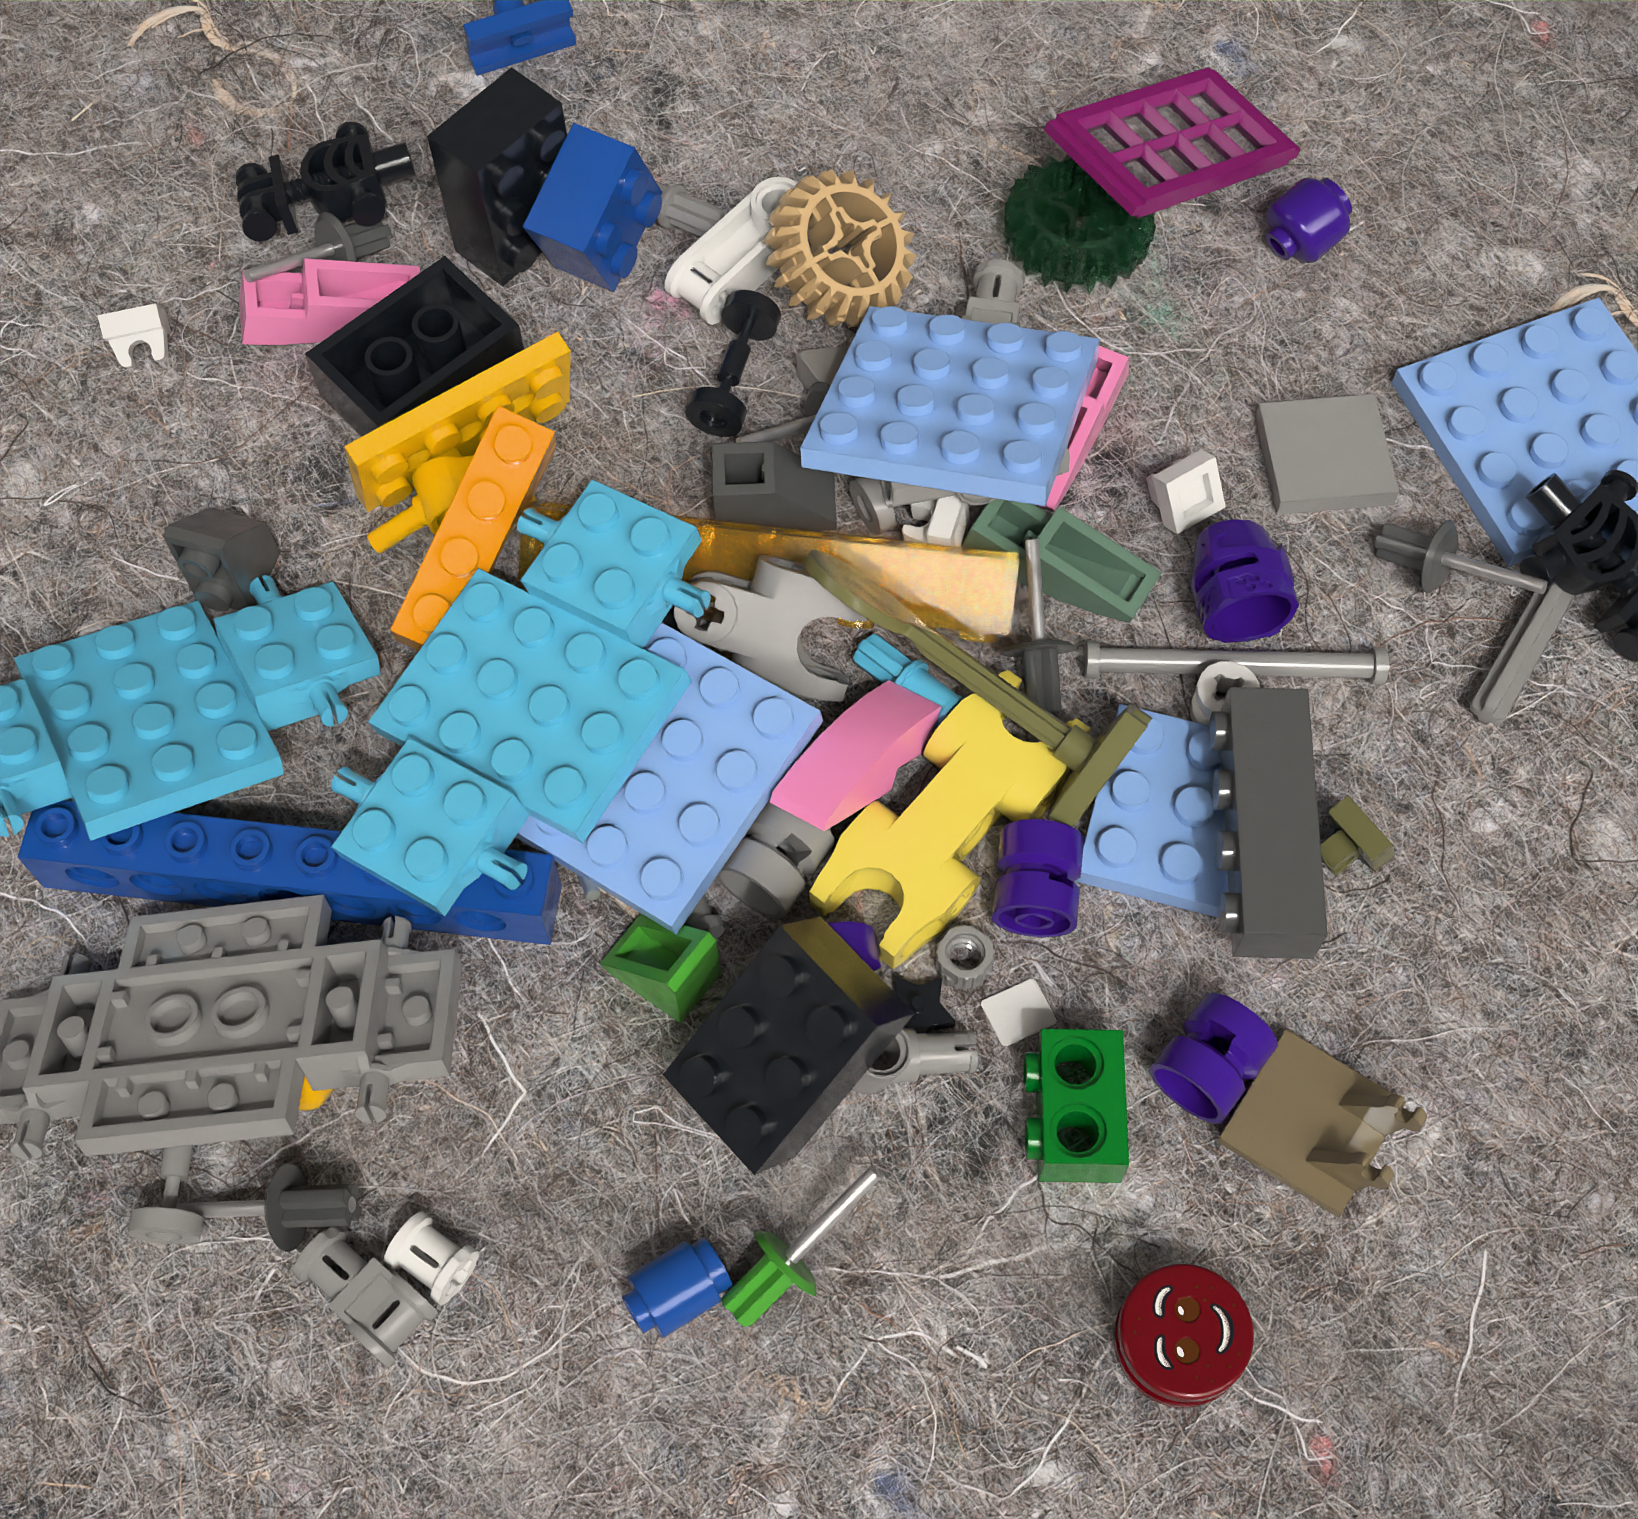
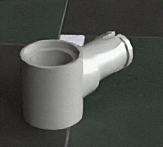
[852,1028,978,1095]

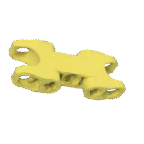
[809,670,1091,969]

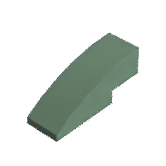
[961,499,1162,623]

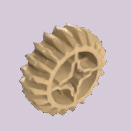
[763,169,917,328]

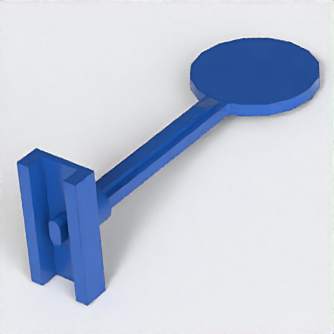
[463,0,577,76]

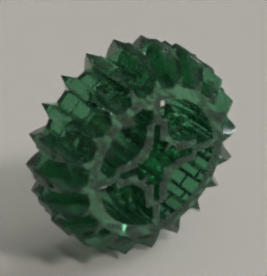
[1003,154,1156,294]

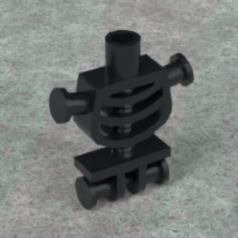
[235,122,416,242]
[1520,470,1638,662]

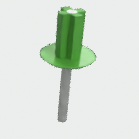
[721,1167,881,1327]

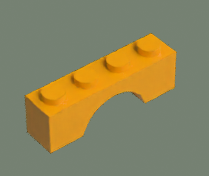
[390,405,556,651]

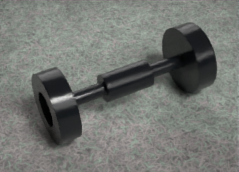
[685,290,781,437]

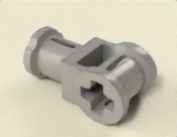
[961,259,1025,327]
[292,1226,439,1369]

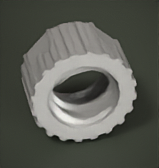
[935,925,995,991]

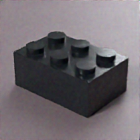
[427,67,567,287]
[305,256,524,437]
[663,916,915,1175]

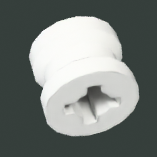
[1190,661,1260,725]

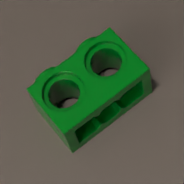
[1023,1029,1129,1183]

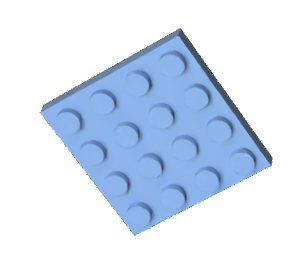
[1392,297,1638,567]
[800,306,1100,506]
[515,622,823,935]

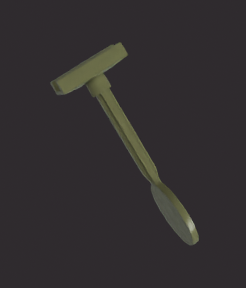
[803,549,1152,827]

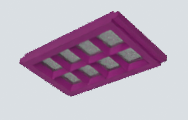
[1044,67,1301,218]

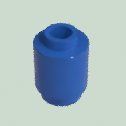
[621,1237,733,1339]

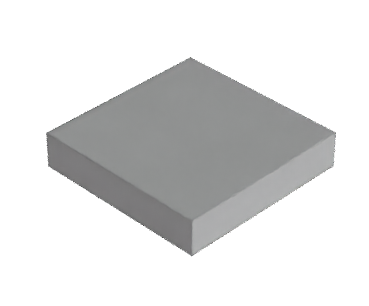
[1255,393,1399,515]

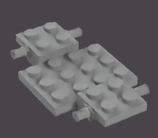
[0,894,462,1160]

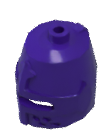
[1191,519,1299,643]

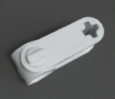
[664,177,809,325]

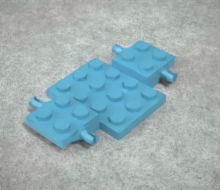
[331,479,711,916]
[0,575,381,841]

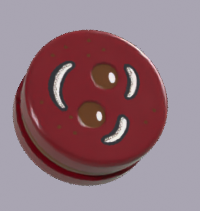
[1113,1264,1254,1408]

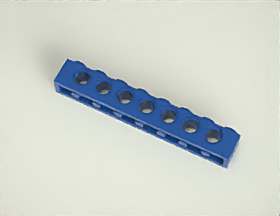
[17,800,562,945]

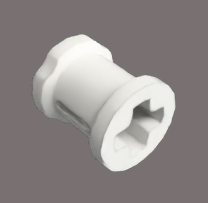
[383,1211,479,1306]

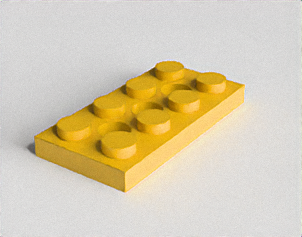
[344,331,571,512]

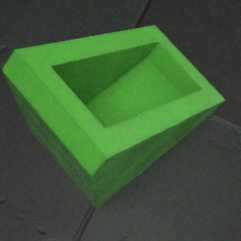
[600,914,721,1024]

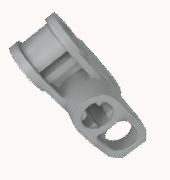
[674,555,867,702]

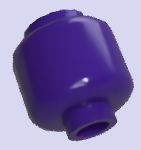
[1266,177,1353,263]

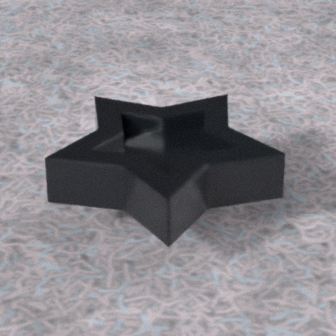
[894,975,956,1034]

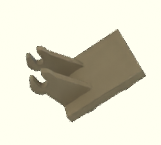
[1217,1029,1427,1218]

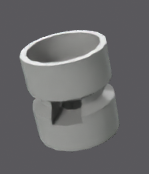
[716,798,834,919]

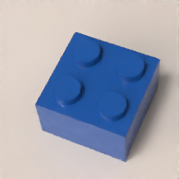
[523,122,663,292]

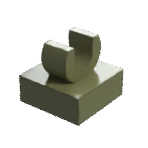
[1321,795,1395,876]

